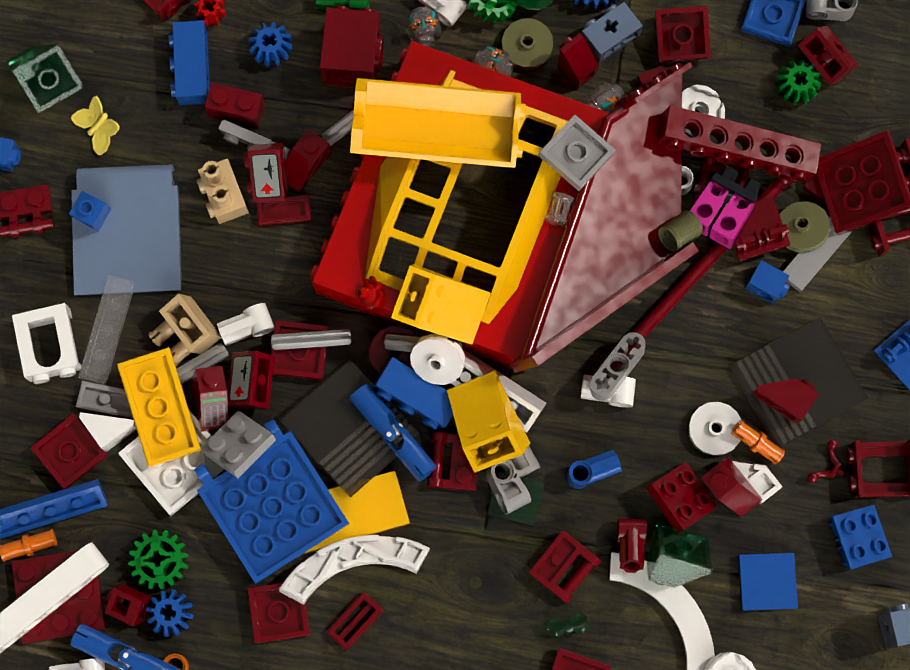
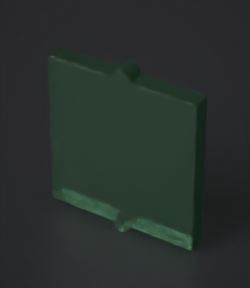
[487,471,544,526]

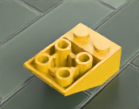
[391,264,491,345]
[447,370,530,473]

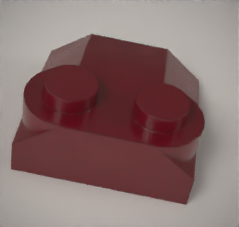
[654,6,711,63]

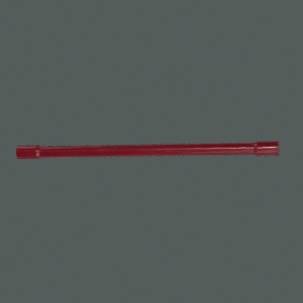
[598,159,793,378]

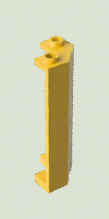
[350,78,526,168]

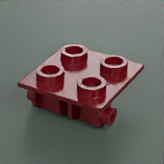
[733,197,791,261]

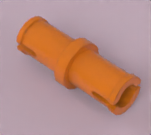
[731,420,785,464]
[0,529,57,562]

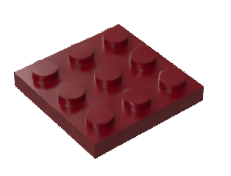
[817,131,910,235]
[12,550,107,644]

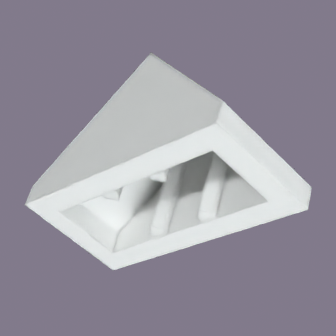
[79,412,137,452]

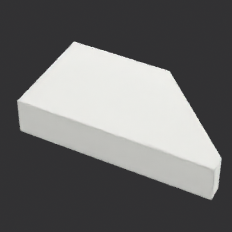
[732,461,782,504]

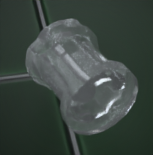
[545,192,575,227]

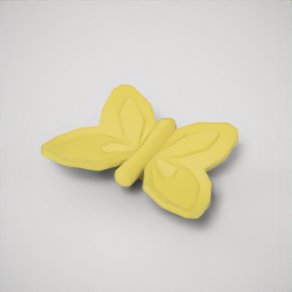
[71,96,119,156]

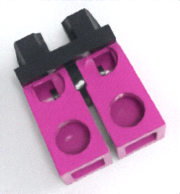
[690,166,760,250]

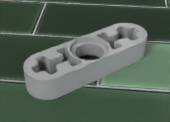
[590,332,645,401]

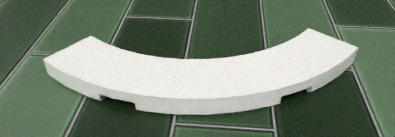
[279,535,430,605]
[609,552,715,670]

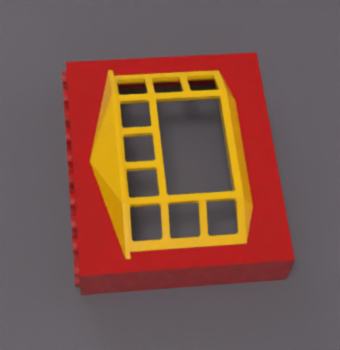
[310,41,609,373]

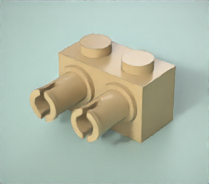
[196,158,249,224]
[149,294,222,366]

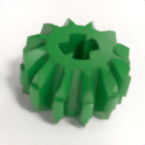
[776,60,821,105]

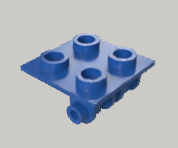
[874,320,910,391]
[829,505,892,570]

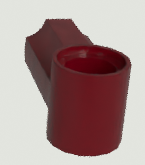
[617,518,647,573]

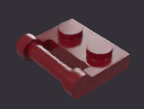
[427,432,477,492]
[529,530,601,604]

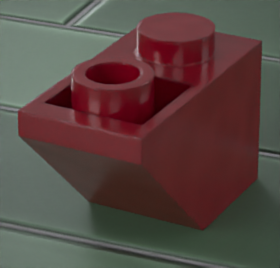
[557,33,599,90]

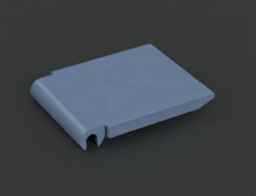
[71,164,182,296]

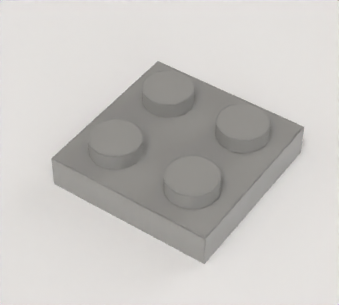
[538,115,616,191]
[200,410,276,479]

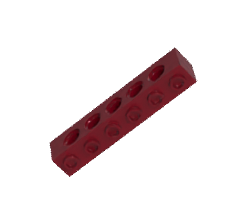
[657,105,821,182]

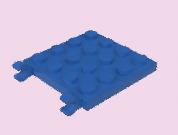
[194,419,349,584]

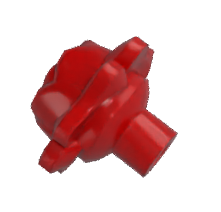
[356,276,385,310]

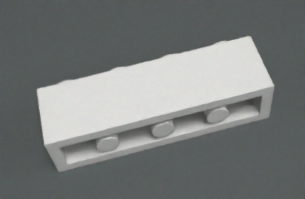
[451,349,546,433]

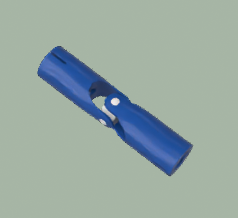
[350,384,437,482]
[71,624,181,670]

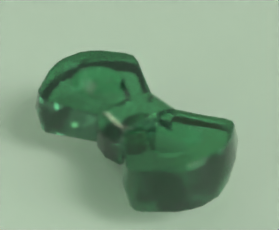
[547,614,589,638]

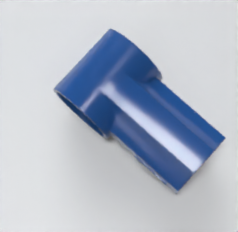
[566,450,622,489]

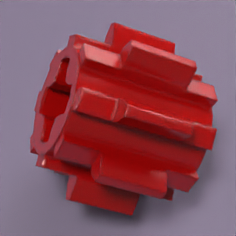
[194,0,227,27]

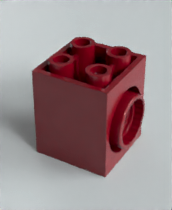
[320,5,384,88]

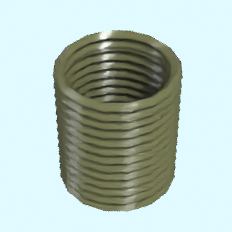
[658,210,702,252]

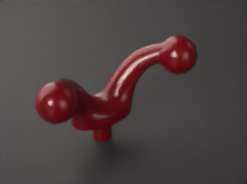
[808,439,845,483]

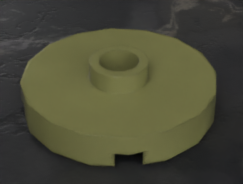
[502,18,553,70]
[779,201,830,253]

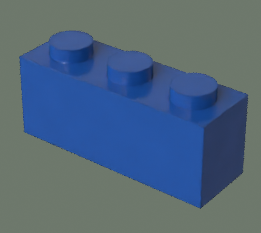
[169,20,210,105]
[372,357,453,430]

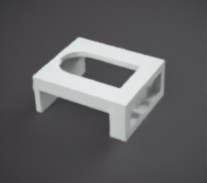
[12,303,83,384]

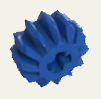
[248,22,293,67]
[146,589,194,637]

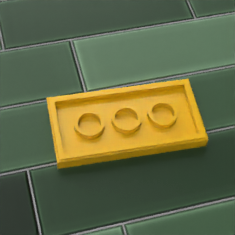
[117,347,201,468]
[305,471,410,554]

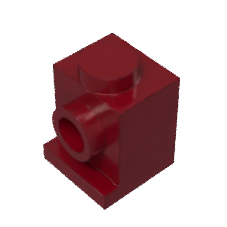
[105,584,154,626]

